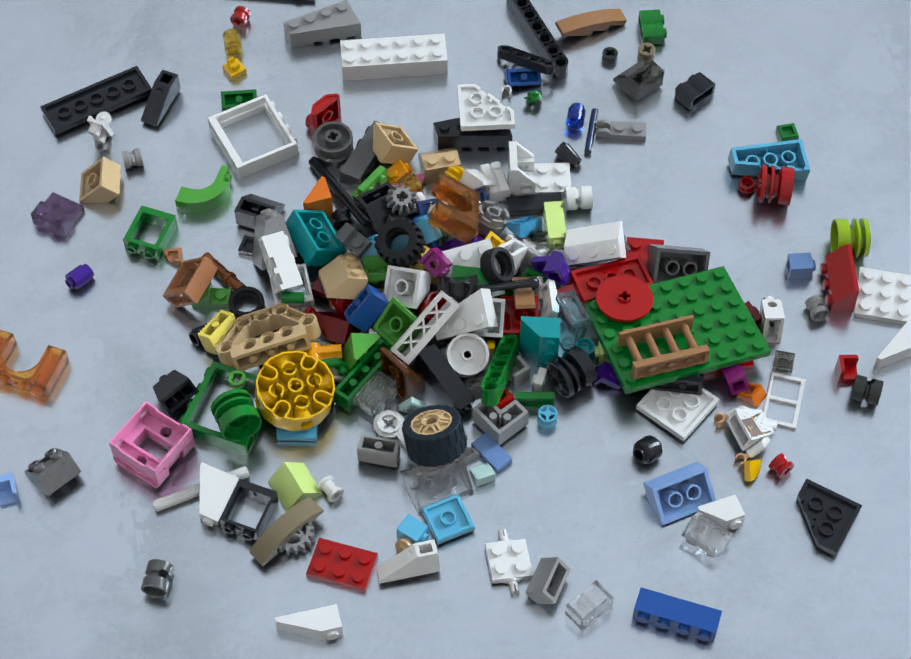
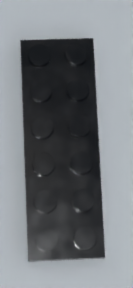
[40,66,152,135]

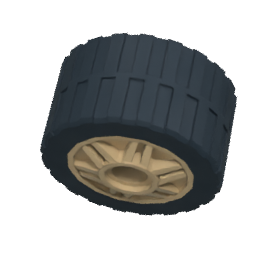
[402,405,467,467]

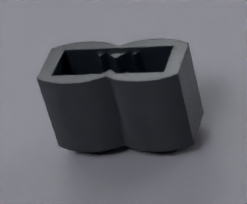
[675,72,716,110]

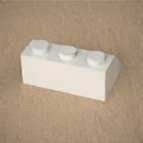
[564,221,626,267]

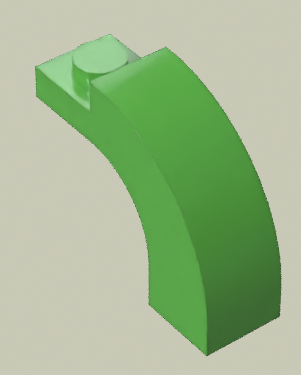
[175,165,232,214]

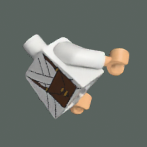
[714,406,777,468]

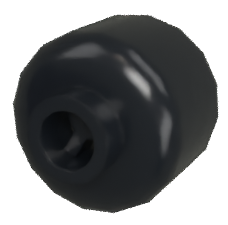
[633,435,663,465]

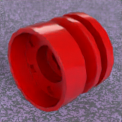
[756,164,794,206]

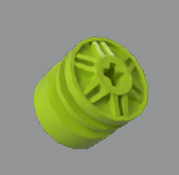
[830,218,871,258]

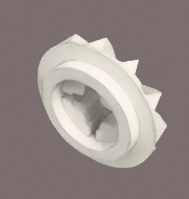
[373,410,404,439]

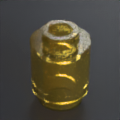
[223,29,242,55]

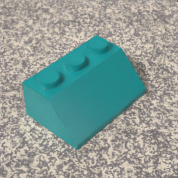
[285,210,347,266]
[519,316,560,369]

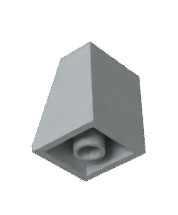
[252,208,297,270]

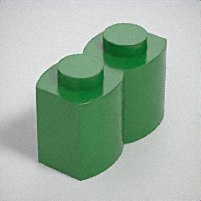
[638,9,667,44]

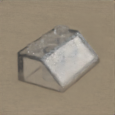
[400,455,474,514]

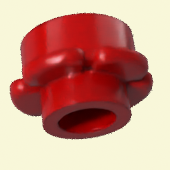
[738,176,756,194]

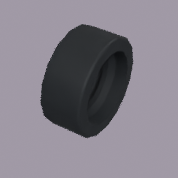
[480,247,515,283]
[228,286,265,319]

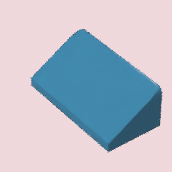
[505,216,542,238]

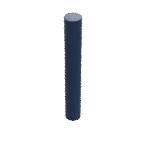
[584,108,599,154]

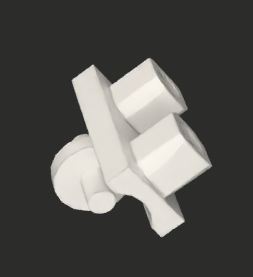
[87,111,114,144]

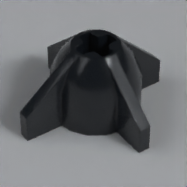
[439,275,478,302]

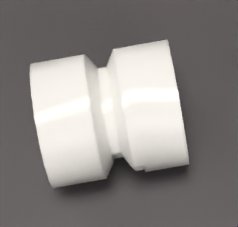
[564,185,593,211]

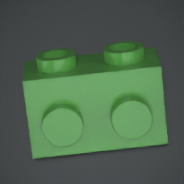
[351,165,388,200]
[363,255,403,284]

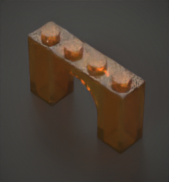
[428,172,481,244]
[0,330,69,398]

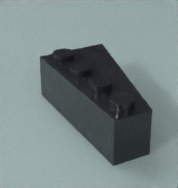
[433,117,512,150]

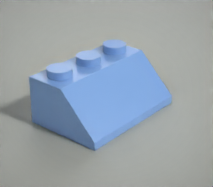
[643,462,716,525]

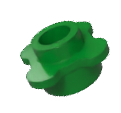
[524,90,543,104]

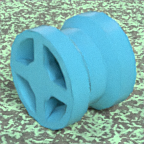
[537,405,558,429]

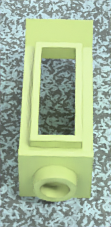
[543,201,566,249]

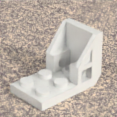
[508,141,571,196]

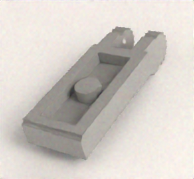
[596,119,646,141]

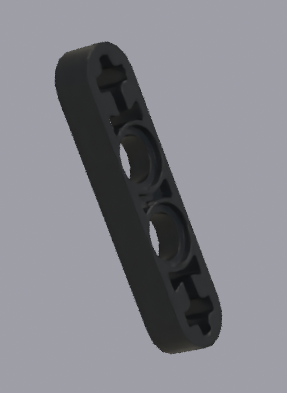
[497,45,556,75]

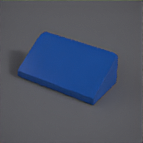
[503,68,542,87]

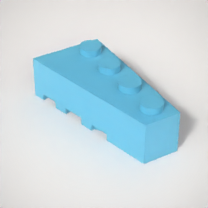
[728,139,810,181]
[360,215,442,266]

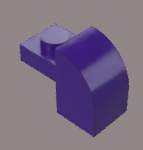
[531,251,570,285]

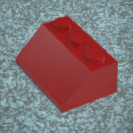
[820,244,859,313]

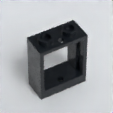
[219,479,278,541]

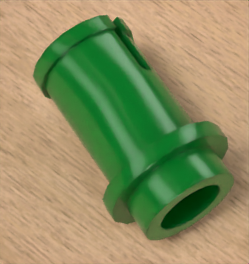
[281,290,305,304]

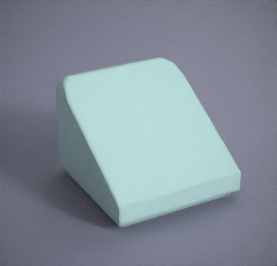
[470,463,496,487]

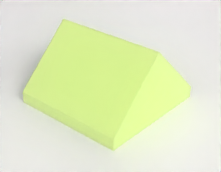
[268,462,323,511]

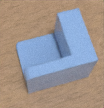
[0,472,20,507]

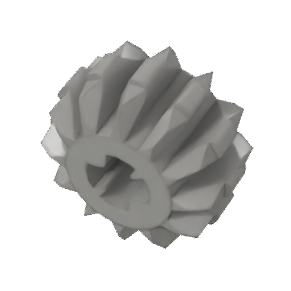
[385,184,417,216]

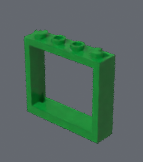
[179,361,265,456]

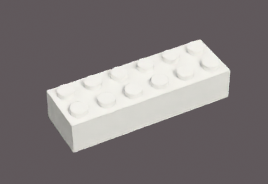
[340,34,448,81]

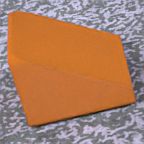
[736,382,766,408]

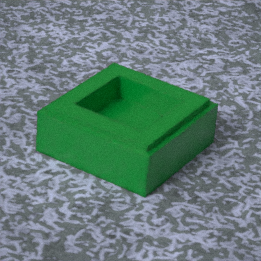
[776,123,799,142]

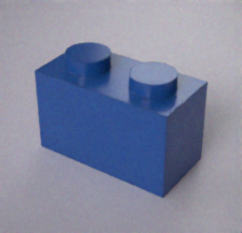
[344,284,388,332]

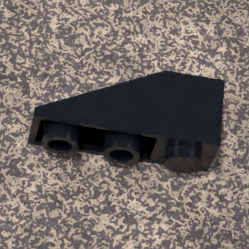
[141,70,181,126]

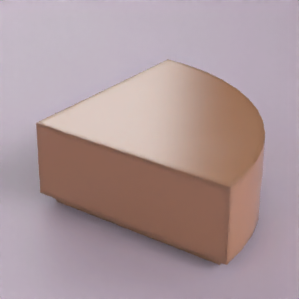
[163,248,183,266]

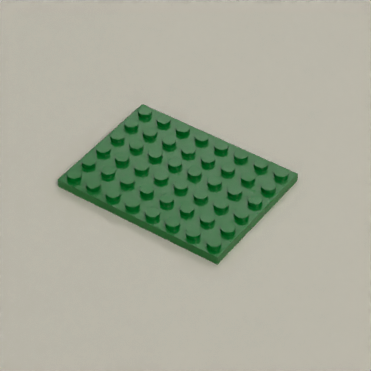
[582,266,771,394]

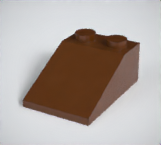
[380,347,425,401]

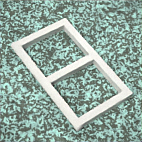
[763,372,806,430]

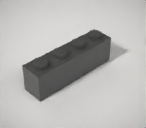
[339,120,380,189]

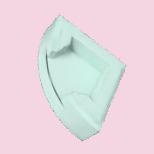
[399,397,427,413]

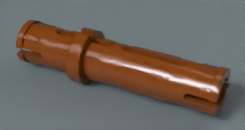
[202,252,246,291]

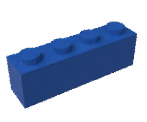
[632,587,722,642]

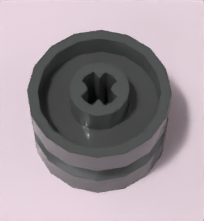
[313,121,354,168]

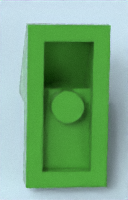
[192,281,232,308]

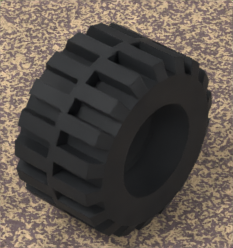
[374,216,426,268]

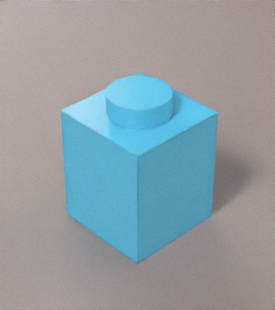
[396,514,430,543]

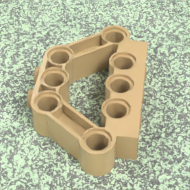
[216,303,321,371]

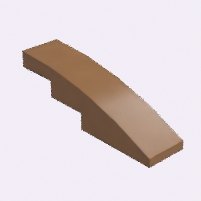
[555,8,627,36]
[511,277,536,309]

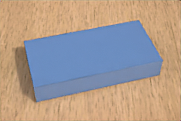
[471,432,512,473]

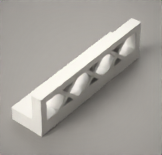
[390,290,460,365]

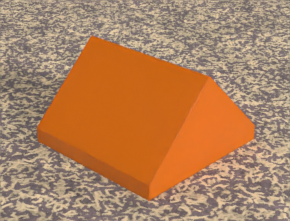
[303,176,333,220]

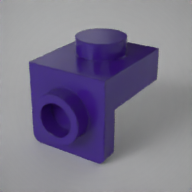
[592,361,621,390]

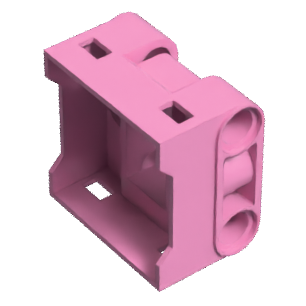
[109,401,196,488]

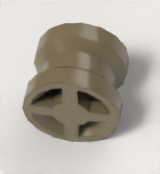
[637,42,656,65]

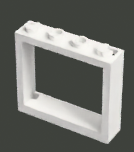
[208,94,299,179]

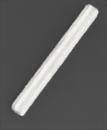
[153,466,249,512]

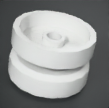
[444,333,489,378]

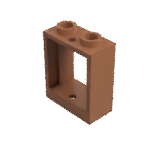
[162,256,218,308]

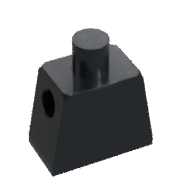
[153,370,199,415]

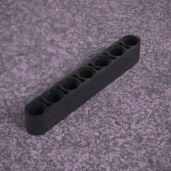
[506,0,569,79]

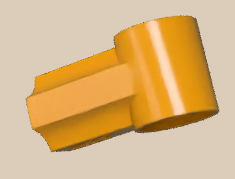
[304,342,343,360]

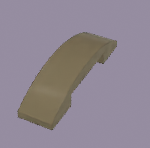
[249,497,324,566]

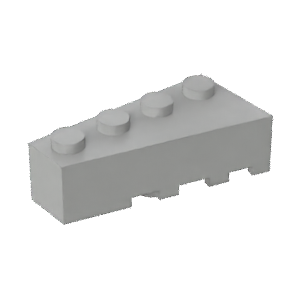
[283,0,361,48]

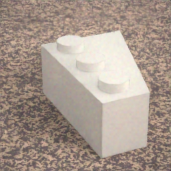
[258,231,303,294]

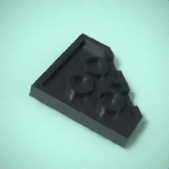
[797,479,862,556]

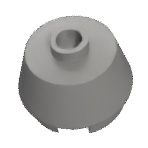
[473,200,509,236]

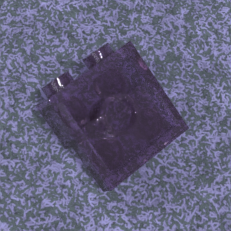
[31,192,84,236]

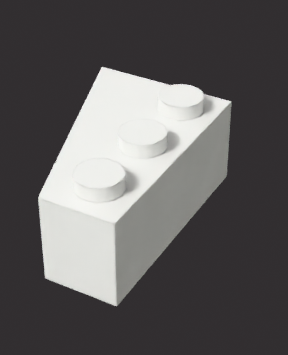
[436,288,498,340]

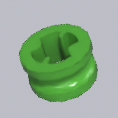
[228,370,247,389]

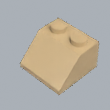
[373,122,419,164]
[418,148,461,184]
[79,157,121,204]

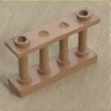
[617,315,710,380]

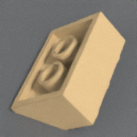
[318,253,368,300]

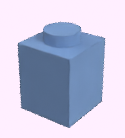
[786,253,816,280]

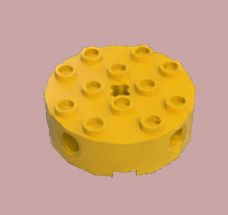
[255,351,335,431]

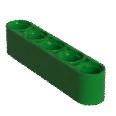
[481,334,519,406]

